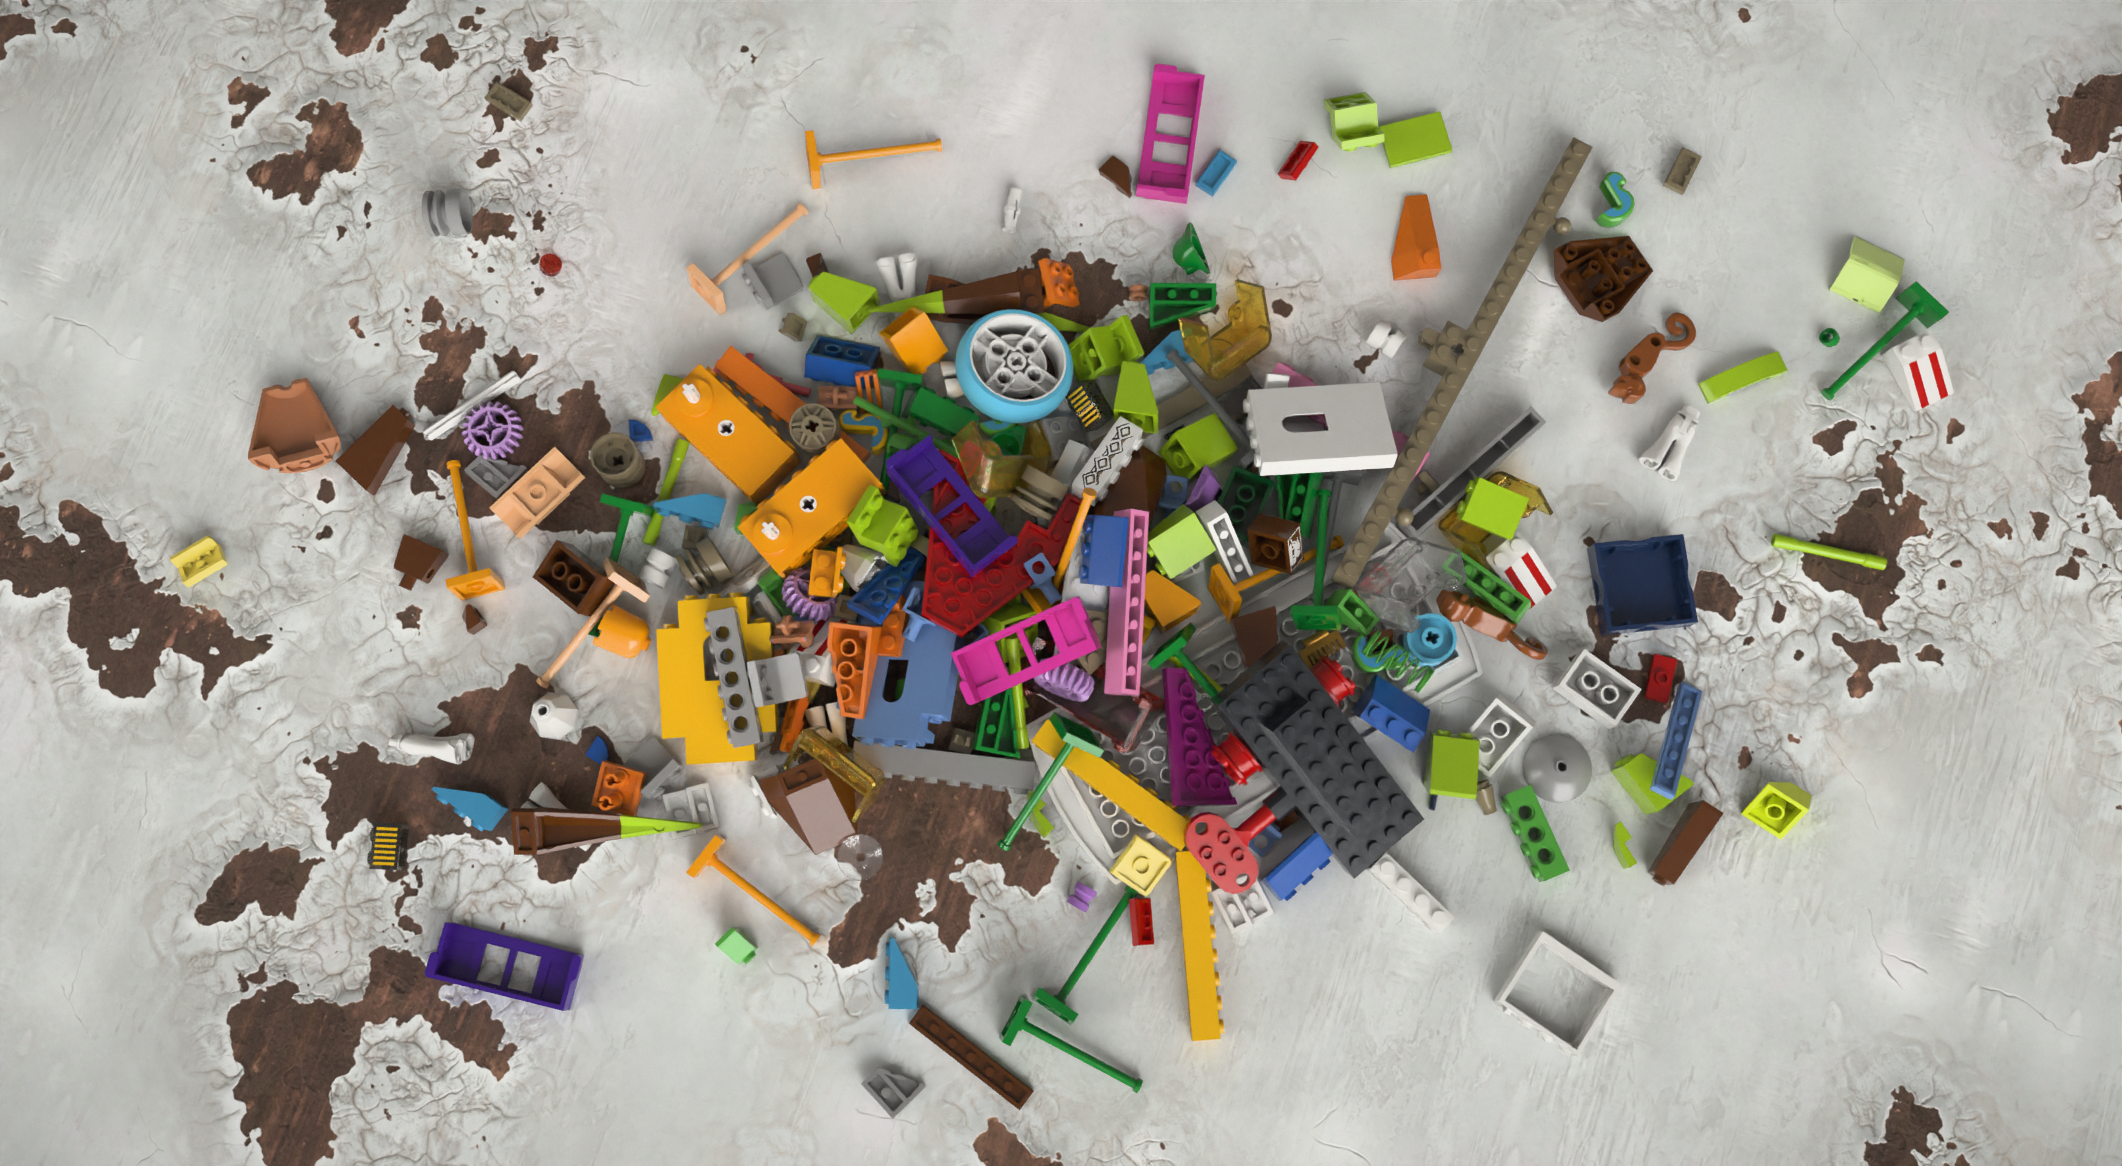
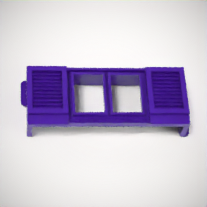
[886,435,1018,577]
[425,922,584,1011]

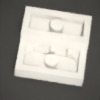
[662,783,719,840]
[1211,875,1275,934]

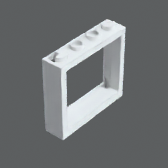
[1494,931,1623,1057]

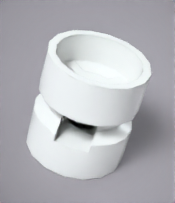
[1366,320,1407,359]
[638,548,677,589]

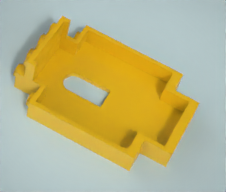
[656,592,779,765]

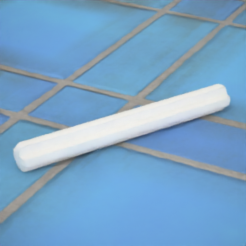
[424,371,520,440]

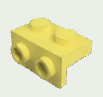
[170,535,228,587]

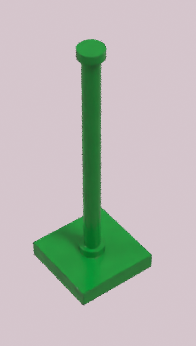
[1821,281,1949,401]
[877,368,926,500]
[1291,489,1342,630]
[588,493,654,637]
[1148,622,1219,698]
[997,712,1104,851]
[1032,886,1138,1025]
[999,995,1143,1093]

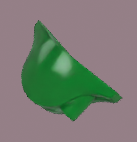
[1172,222,1210,275]
[985,425,1026,469]

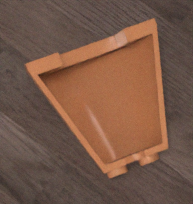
[248,378,340,473]

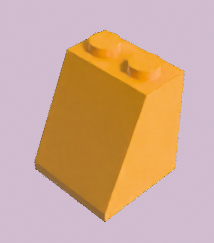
[878,306,948,375]
[1144,570,1202,635]

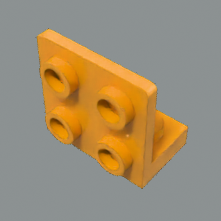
[808,547,846,598]

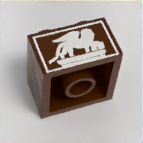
[1247,513,1304,574]

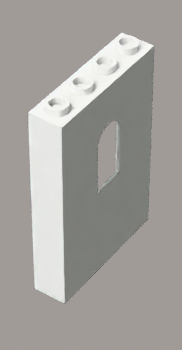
[1243,382,1398,476]

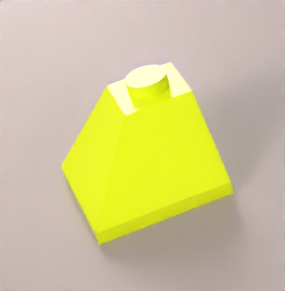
[1741,782,1811,839]

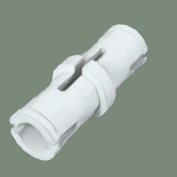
[1002,188,1022,234]

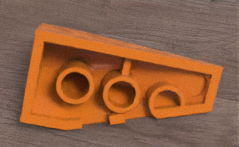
[1391,194,1441,281]
[827,622,882,719]

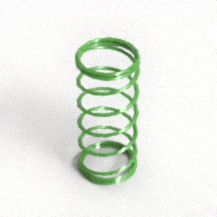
[1361,630,1435,693]

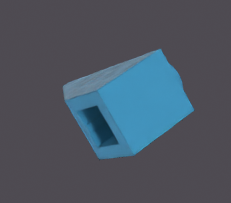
[1141,326,1200,375]
[653,493,726,530]
[431,787,508,831]
[884,938,919,1009]

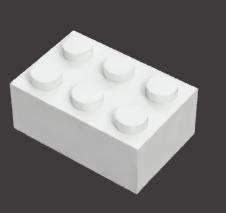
[1552,649,1642,729]

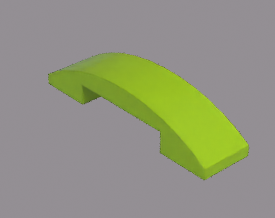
[1698,351,1788,404]

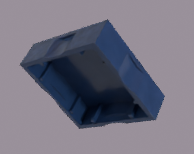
[1587,534,1698,636]

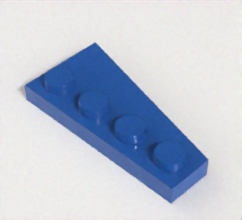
[846,547,925,625]

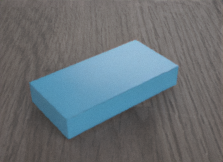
[1195,150,1237,197]

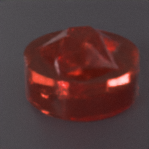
[539,254,562,277]

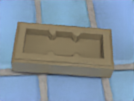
[484,81,533,122]
[1663,147,1702,195]

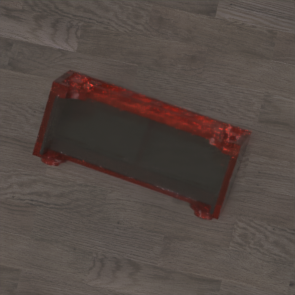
[1021,635,1165,753]

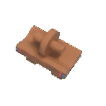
[817,385,858,410]
[769,615,815,649]

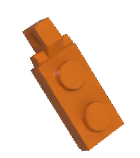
[877,595,909,657]
[779,691,809,754]

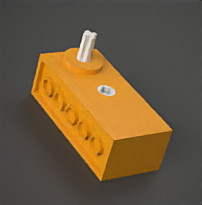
[655,364,800,504]
[737,438,887,580]

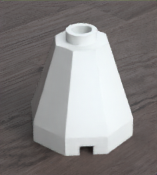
[840,544,888,592]
[530,692,580,740]

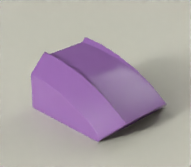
[1186,465,1222,520]

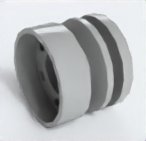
[422,189,473,237]

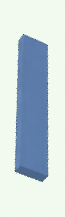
[1650,682,1703,800]

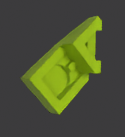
[651,374,683,416]
[1027,790,1054,838]
[1613,821,1637,869]

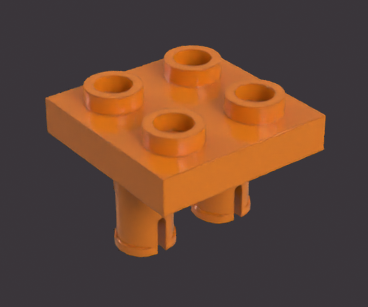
[1038,258,1080,309]
[591,760,647,816]

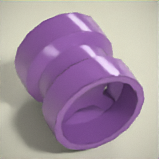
[1066,881,1097,913]

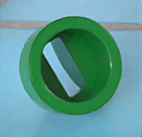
[1819,328,1840,347]

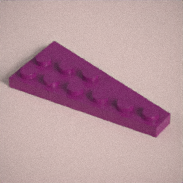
[1162,668,1237,806]

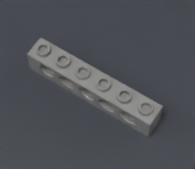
[704,607,764,748]

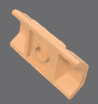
[489,447,585,539]

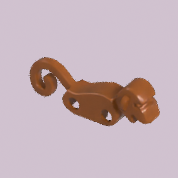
[1608,313,1696,404]
[1436,587,1548,660]

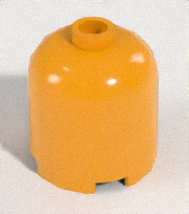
[593,604,652,659]

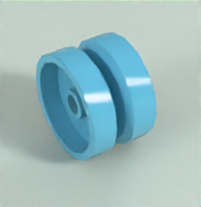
[1401,613,1457,667]

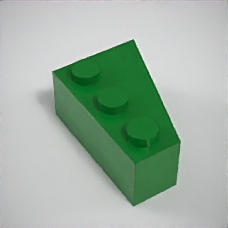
[1149,283,1216,330]
[901,387,979,443]
[1276,472,1323,539]
[972,688,1020,758]

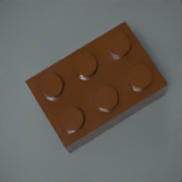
[533,540,615,616]

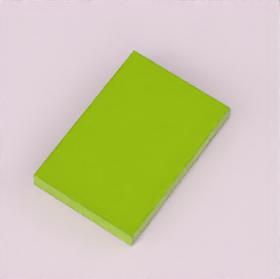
[1379,111,1453,168]

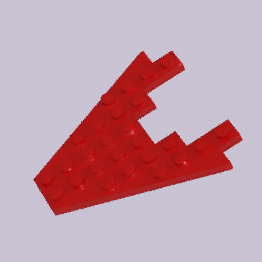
[921,440,1083,638]

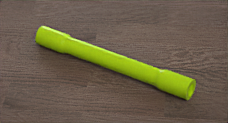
[642,439,690,546]
[1771,533,1887,570]
[1005,636,1029,749]

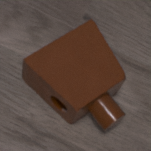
[394,534,449,591]

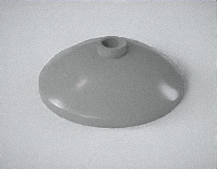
[1523,734,1592,803]

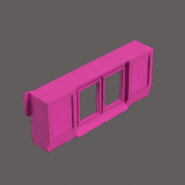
[1136,64,1205,204]
[951,596,1102,705]

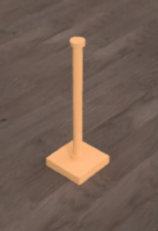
[686,203,808,315]
[536,557,650,689]

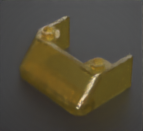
[1178,279,1272,381]
[952,420,1052,498]
[1438,471,1553,571]
[783,725,886,823]

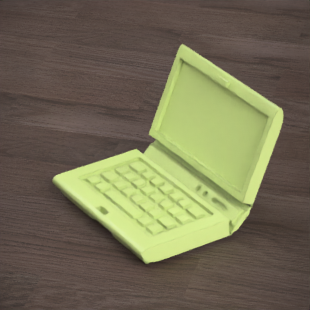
[1829,236,1905,313]

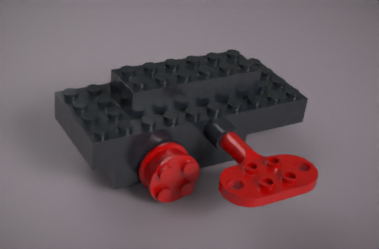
[1184,640,1424,894]

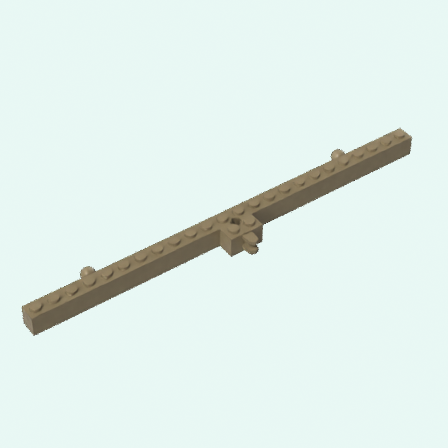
[1331,137,1593,590]

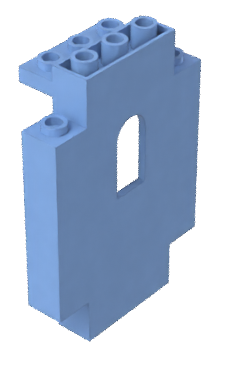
[836,581,964,749]

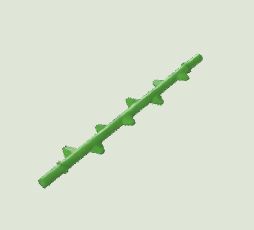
[853,396,1027,494]

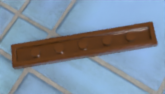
[909,1004,1034,1110]

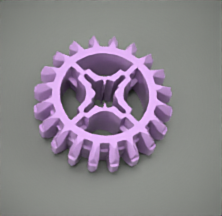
[462,401,524,460]
[781,566,843,622]
[1034,658,1095,702]

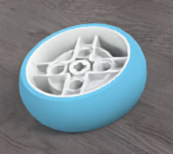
[955,309,1073,423]

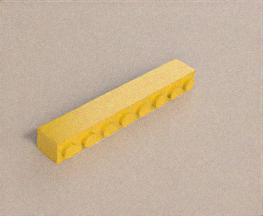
[1031,719,1197,852]
[1175,851,1224,1041]

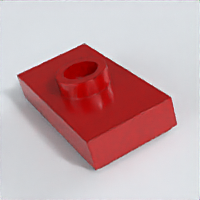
[1278,141,1319,181]
[1643,654,1677,704]
[1129,898,1154,946]

